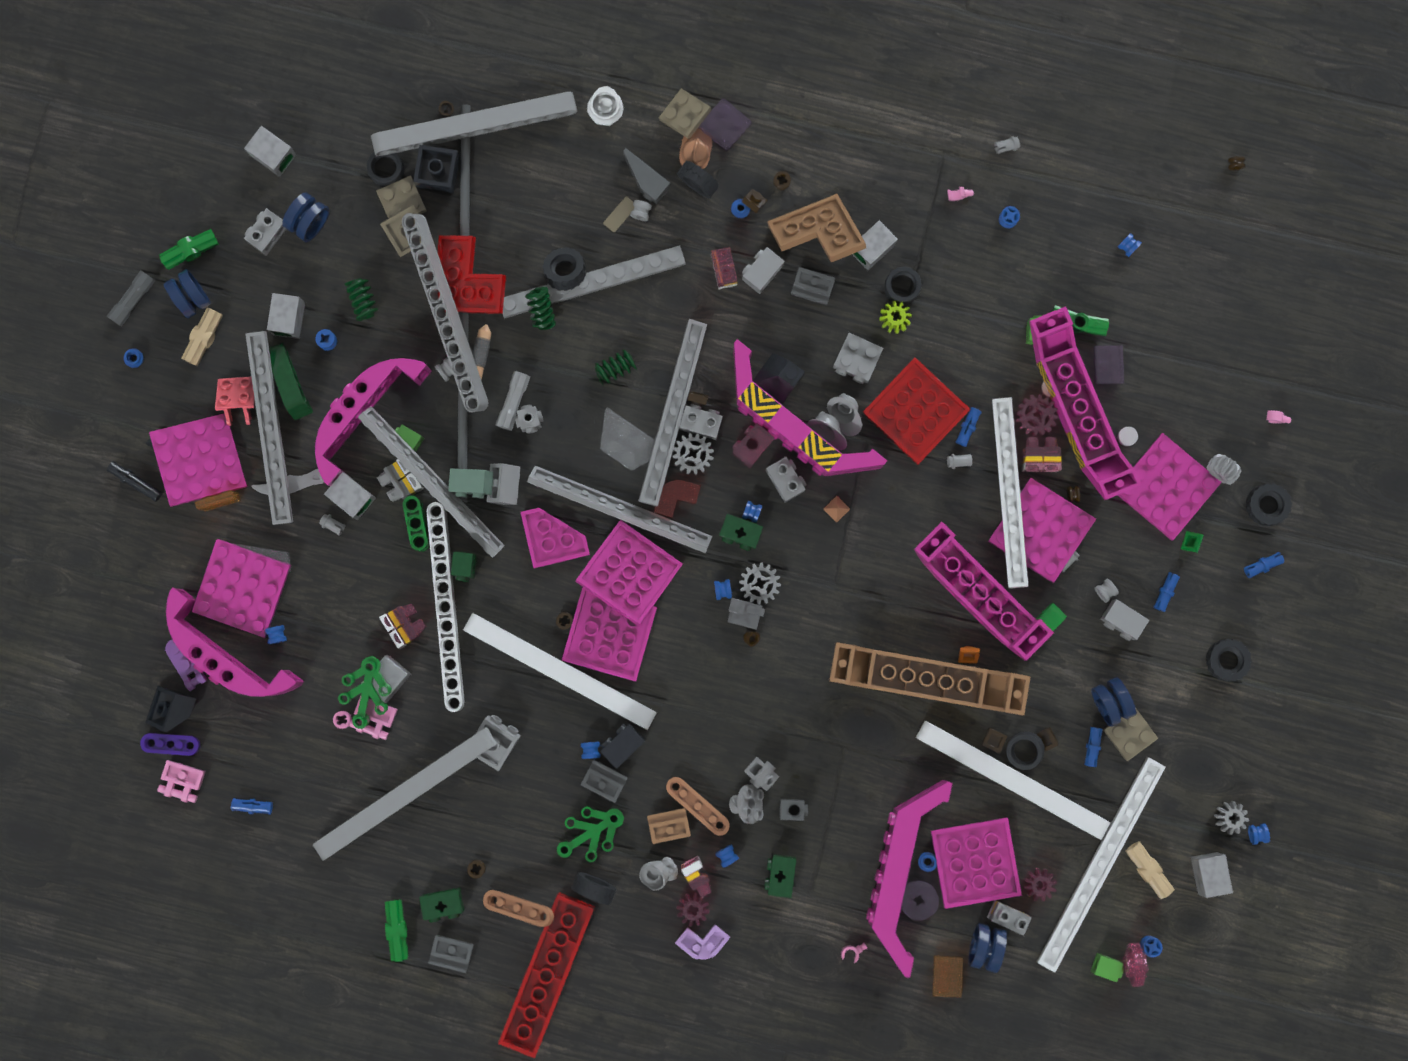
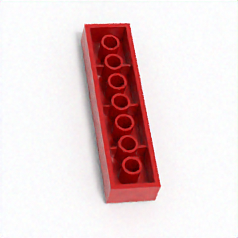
[498,892,595,1058]

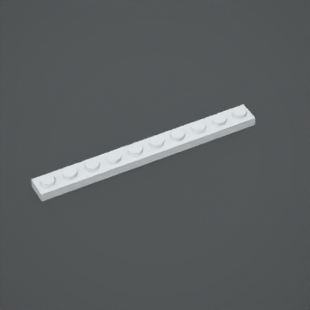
[992,397,1028,588]

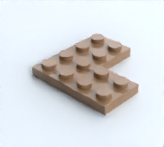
[768,194,866,262]

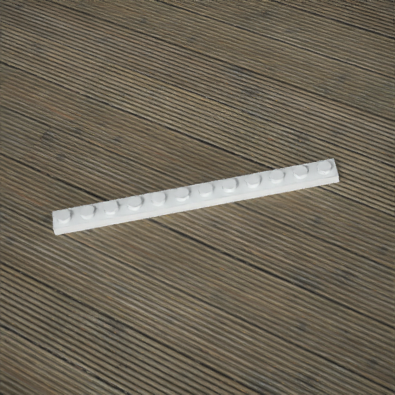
[1037,757,1165,972]

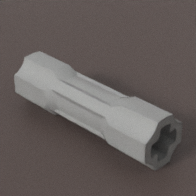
[495,371,530,431]

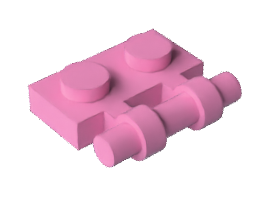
[350,696,398,740]
[158,760,206,803]

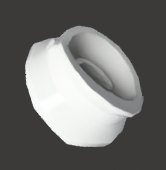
[587,86,623,126]

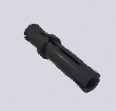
[107,461,163,502]

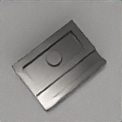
[791,267,835,305]
[581,760,628,803]
[428,935,474,973]

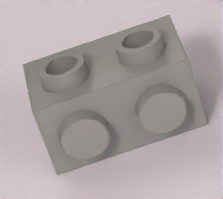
[244,208,286,256]
[742,247,785,294]
[679,404,723,440]
[766,457,806,503]
[487,463,520,505]
[1101,599,1149,641]

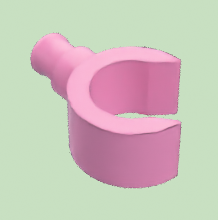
[947,187,974,201]
[1267,411,1291,423]
[841,943,867,963]

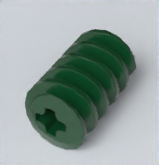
[344,279,378,321]
[525,287,556,330]
[595,350,637,386]

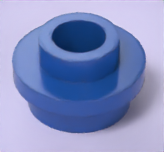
[731,199,750,218]
[124,349,144,368]
[918,852,937,872]

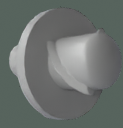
[729,784,764,824]

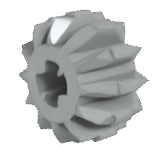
[1207,454,1241,485]
[1214,801,1249,835]

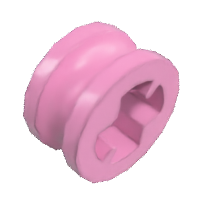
[333,711,352,728]

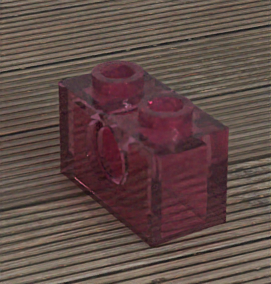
[732,423,775,469]

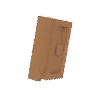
[647,808,691,844]

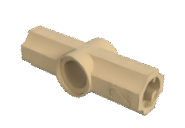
[182,308,223,366]
[1125,841,1175,899]

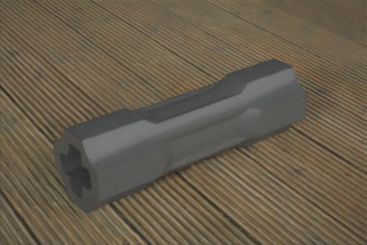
[107,270,155,327]

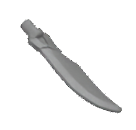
[252,469,324,495]

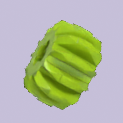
[879,301,912,334]

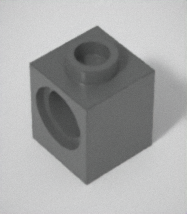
[779,799,808,821]

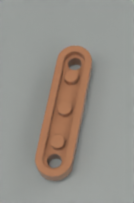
[666,777,730,835]
[483,890,554,927]

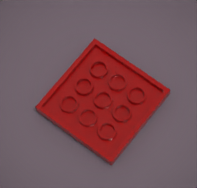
[862,358,970,465]

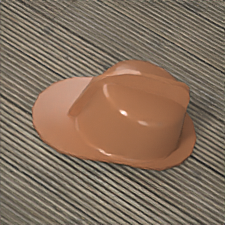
[680,128,712,169]

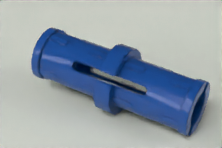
[955,407,982,447]
[1244,552,1284,578]
[1153,572,1180,612]
[1084,727,1103,767]
[231,798,273,815]

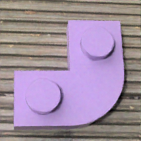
[675,925,730,959]

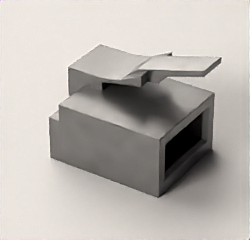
[728,598,765,630]

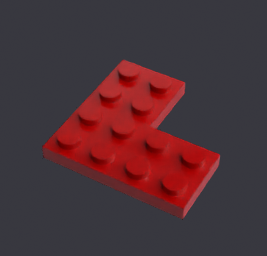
[437,236,506,314]

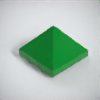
[1181,531,1204,553]

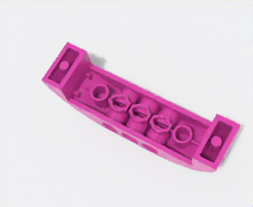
[315,358,432,486]
[914,522,1054,661]
[166,588,304,696]

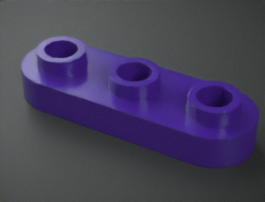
[140,733,200,756]

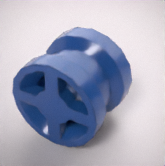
[999,206,1020,228]
[1118,233,1142,257]
[315,329,337,351]
[742,501,762,523]
[714,579,732,600]
[265,625,287,645]
[581,742,601,759]
[1248,823,1270,845]
[715,844,739,868]
[1139,935,1163,957]

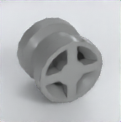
[630,200,652,221]
[435,358,453,382]
[1095,578,1119,603]

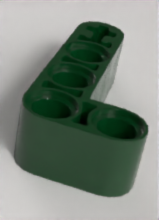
[269,342,313,420]

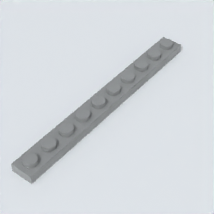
[503,245,686,318]
[638,319,707,507]
[245,331,293,525]
[358,406,505,558]
[527,466,712,553]

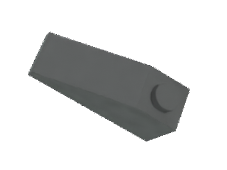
[623,148,670,205]

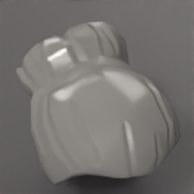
[639,857,678,891]

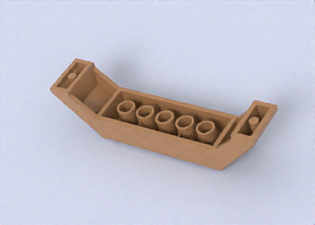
[829,642,1030,715]

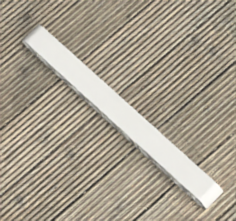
[427,502,465,712]
[463,613,657,730]
[916,721,1110,840]

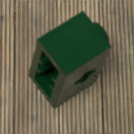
[719,514,763,551]
[451,552,477,582]
[764,854,796,898]
[419,887,464,923]

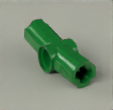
[159,229,219,270]
[1052,305,1109,336]
[385,900,408,962]

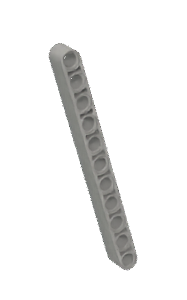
[371,92,577,156]
[402,213,488,412]
[312,727,498,861]

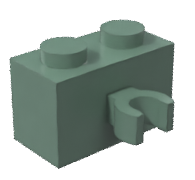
[448,468,494,498]

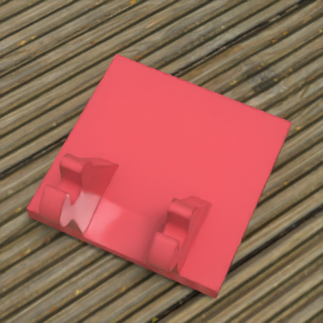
[215,377,255,426]

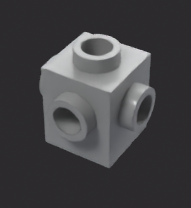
[515,405,544,434]
[744,757,779,791]

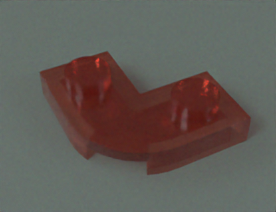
[654,480,701,518]

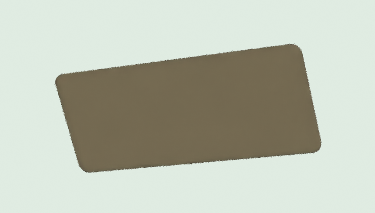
[603,197,634,232]

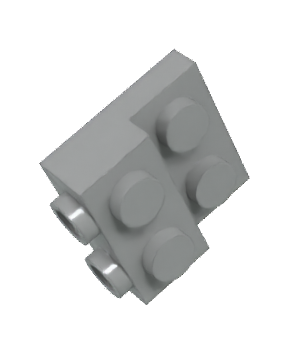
[833,333,883,384]
[476,715,521,771]

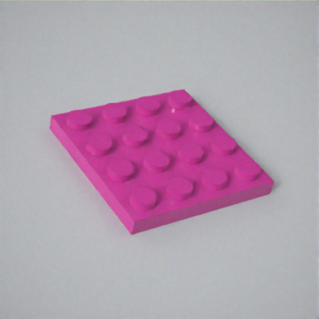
[149,414,247,507]
[1118,433,1221,541]
[989,478,1096,583]
[575,520,683,626]
[192,539,291,638]
[562,587,657,681]
[930,817,1022,909]

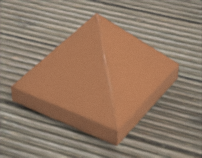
[823,496,850,523]

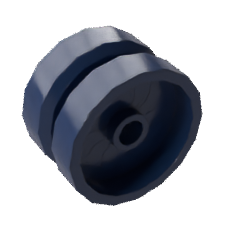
[282,192,330,242]
[163,269,211,319]
[1091,677,1137,727]
[968,924,1007,973]

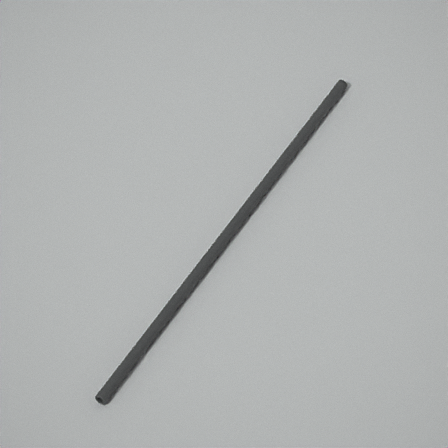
[458,105,471,499]

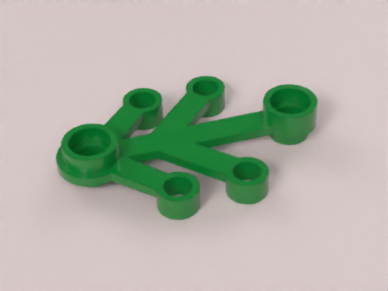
[338,656,392,729]
[557,806,624,862]

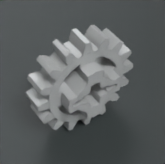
[672,433,714,475]
[739,563,781,605]

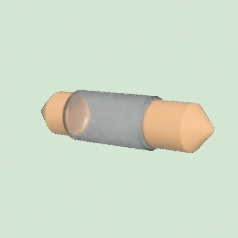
[472,324,491,380]

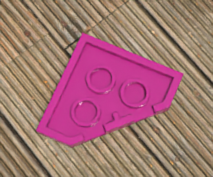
[521,508,590,568]

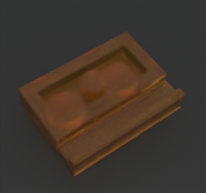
[195,490,241,512]
[932,956,963,998]

